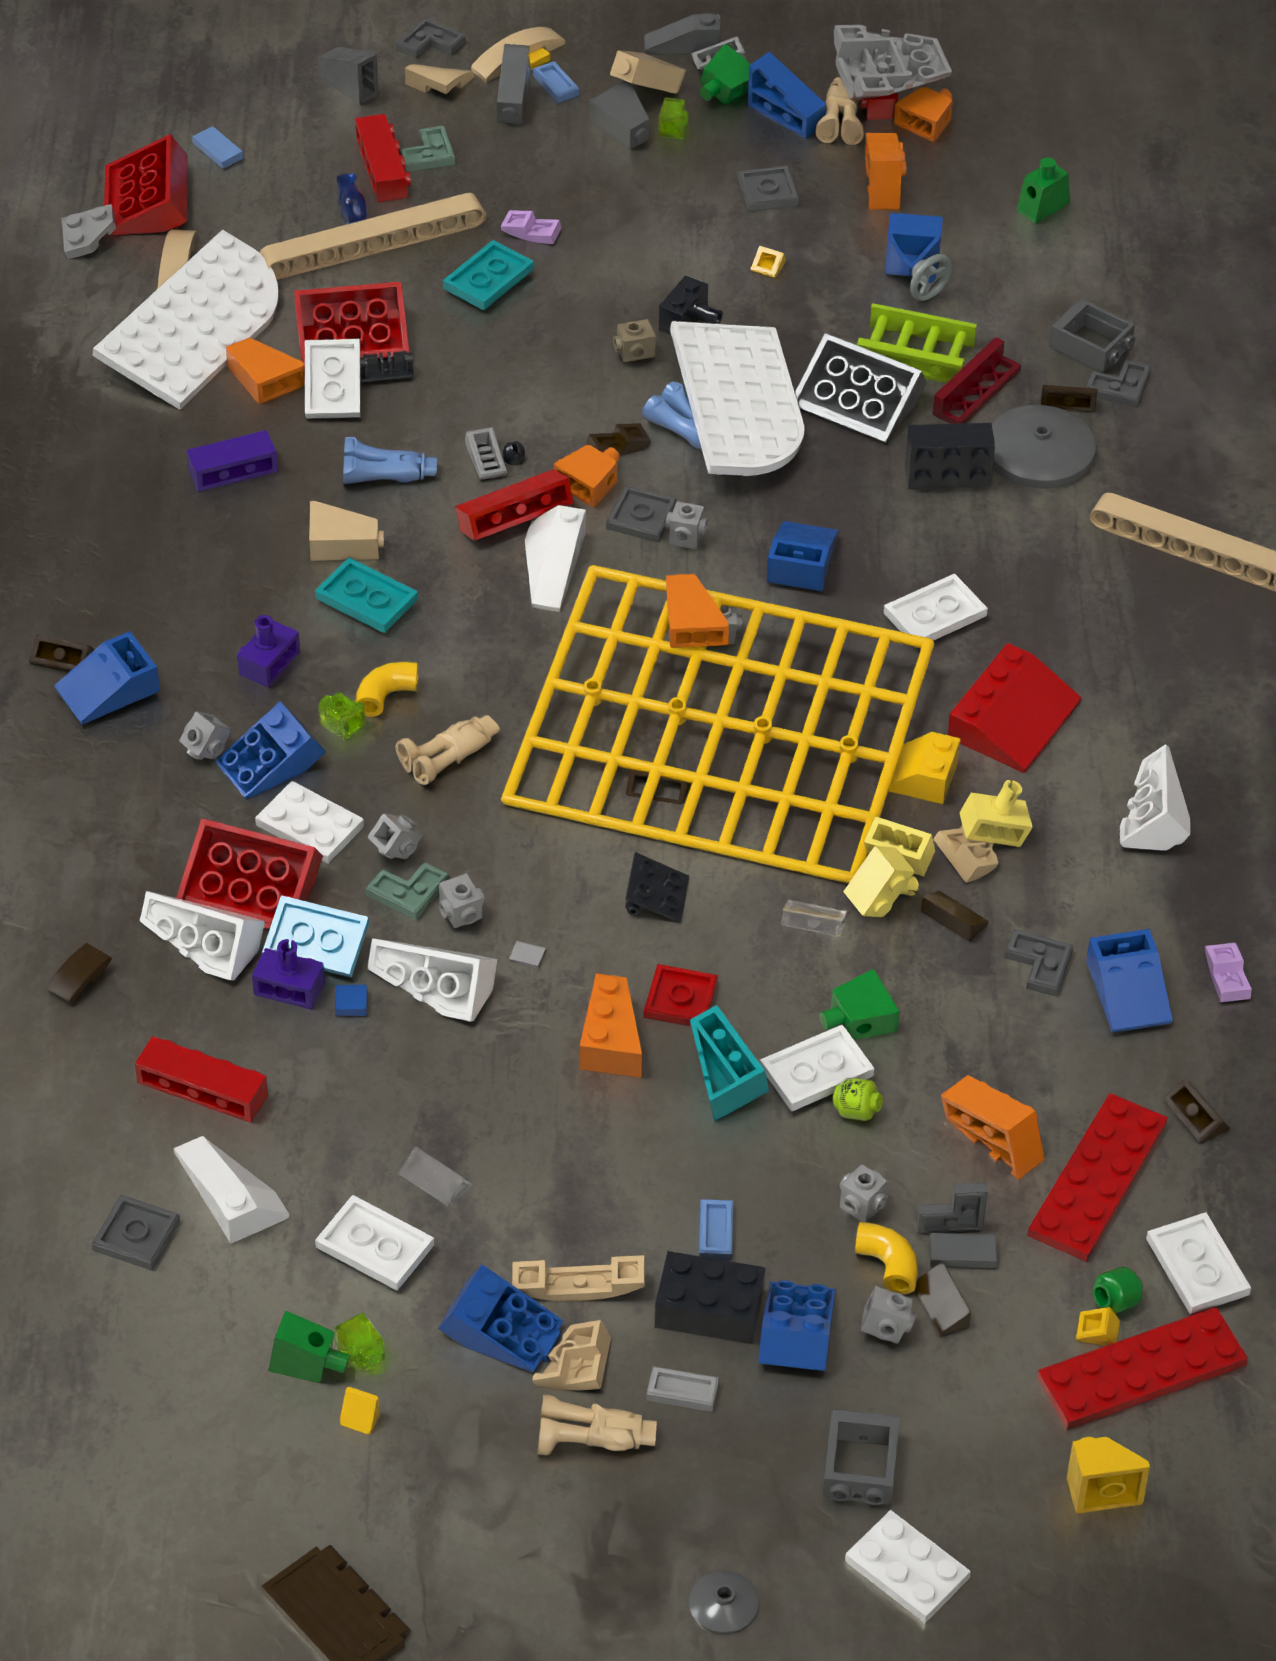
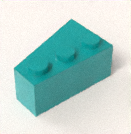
[690,1005,769,1122]

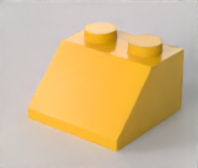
[888,732,961,804]
[1066,1437,1150,1513]

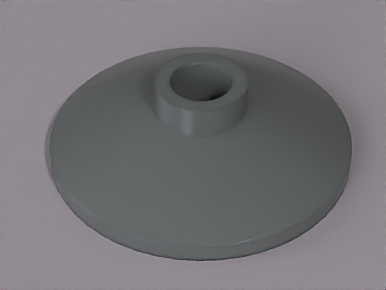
[689,1571,759,1634]

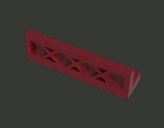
[933,337,1021,424]

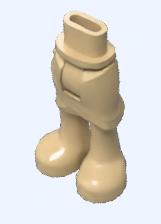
[816,77,864,145]
[395,715,500,785]
[537,1394,657,1456]

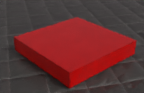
[643,964,718,1027]

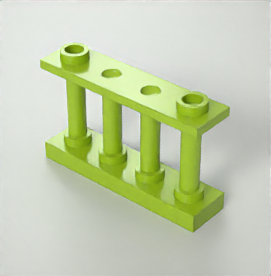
[856,303,977,383]

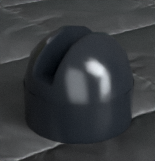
[503,441,525,465]

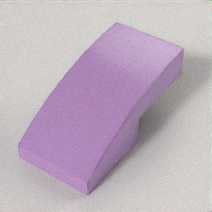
[501,210,562,244]
[1205,943,1252,1002]

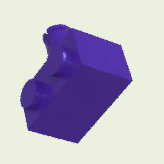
[237,615,300,688]
[252,939,325,1010]

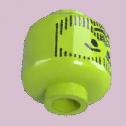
[833,1078,883,1121]

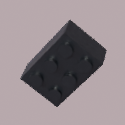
[905,423,995,489]
[654,1251,765,1344]

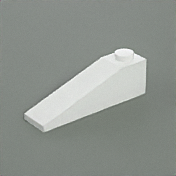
[525,505,586,612]
[1120,744,1190,851]
[140,891,265,981]
[367,938,498,1021]
[174,1136,290,1244]

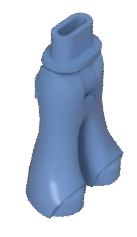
[642,382,702,450]
[343,437,437,484]

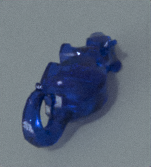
[336,173,367,225]

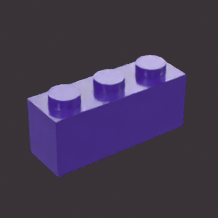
[187,430,278,492]

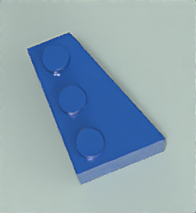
[748,52,826,139]

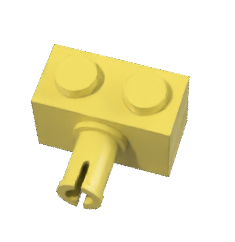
[959,780,1033,847]
[864,817,935,876]
[843,846,919,917]

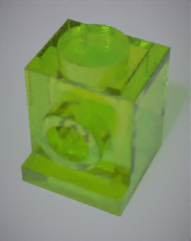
[659,97,689,140]
[318,691,365,740]
[334,1312,385,1371]

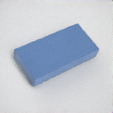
[533,61,580,103]
[192,126,244,169]
[699,1199,733,1260]

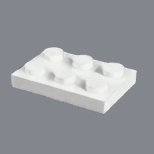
[305,339,361,419]
[884,574,988,648]
[255,781,364,864]
[760,1025,874,1112]
[315,1195,434,1291]
[1146,1212,1251,1315]
[845,1510,971,1623]

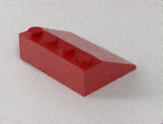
[104,134,188,236]
[294,281,409,364]
[948,643,1082,773]
[176,818,323,930]

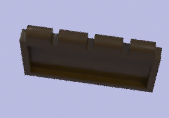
[261,1545,411,1661]

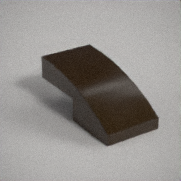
[586,423,651,456]
[45,943,112,1005]

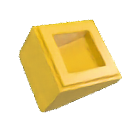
[750,246,786,278]
[1076,1307,1120,1346]
[340,1387,380,1434]

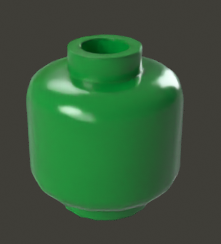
[1093,1266,1143,1314]

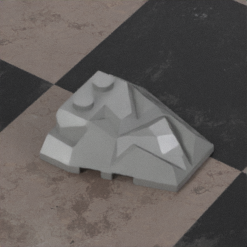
[834,25,952,99]

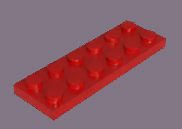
[1027,1093,1168,1262]
[1037,1307,1248,1430]

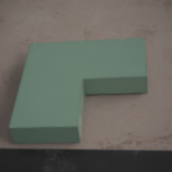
[400,126,455,172]
[365,862,450,920]

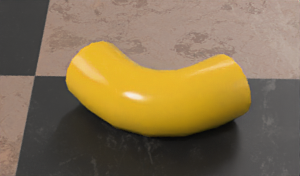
[354,662,419,717]
[855,1222,918,1294]

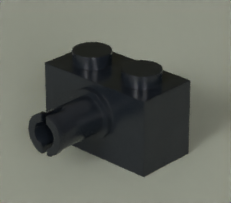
[659,276,723,335]

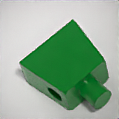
[699,43,751,104]
[1017,157,1070,224]
[820,969,900,1040]
[268,1310,350,1383]

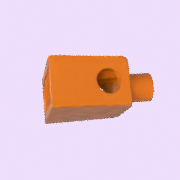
[894,87,953,142]
[554,445,620,508]

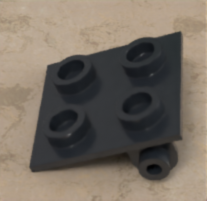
[360,350,414,382]
[625,852,689,923]

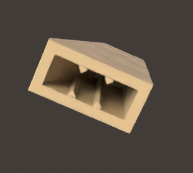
[610,50,686,94]
[309,501,384,561]

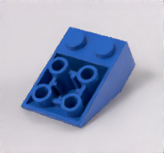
[767,521,839,591]
[55,631,160,725]
[215,701,326,799]
[1086,929,1173,1033]
[437,1264,564,1373]
[758,1280,836,1371]

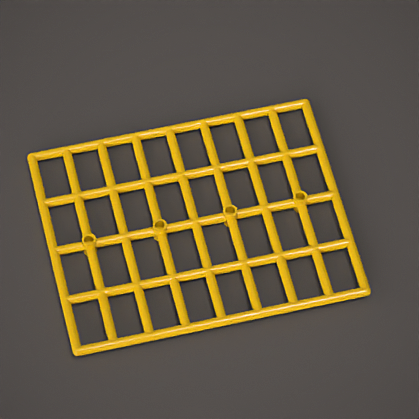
[501,565,935,884]

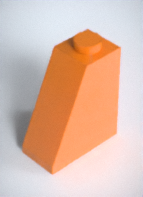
[226,337,305,404]
[666,574,729,648]

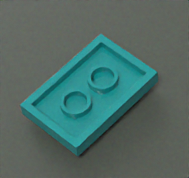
[442,240,534,310]
[315,557,418,633]

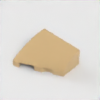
[405,64,474,94]
[933,825,999,883]
[532,1320,611,1390]

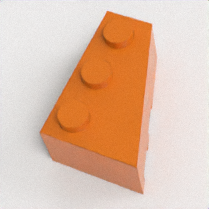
[865,133,906,210]
[579,973,642,1078]
[941,1075,1045,1180]

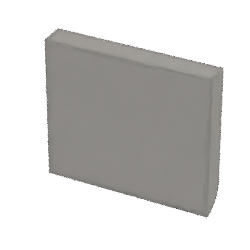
[509,941,547,969]

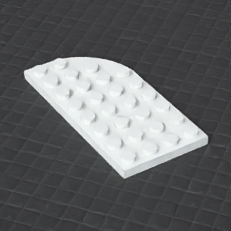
[92,230,278,410]
[670,321,805,476]

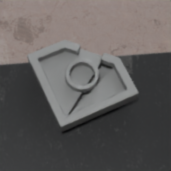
[62,204,116,259]

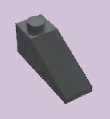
[644,13,720,54]

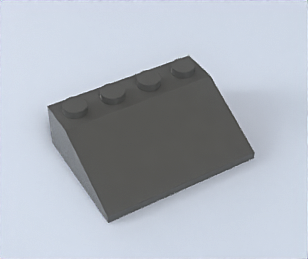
[795,333,927,444]

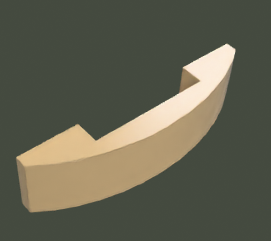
[471,27,565,83]
[157,229,197,289]
[512,1255,645,1301]

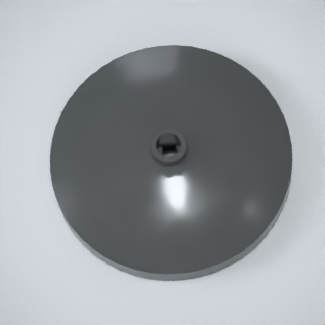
[992,405,1096,489]

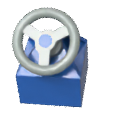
[885,213,952,301]

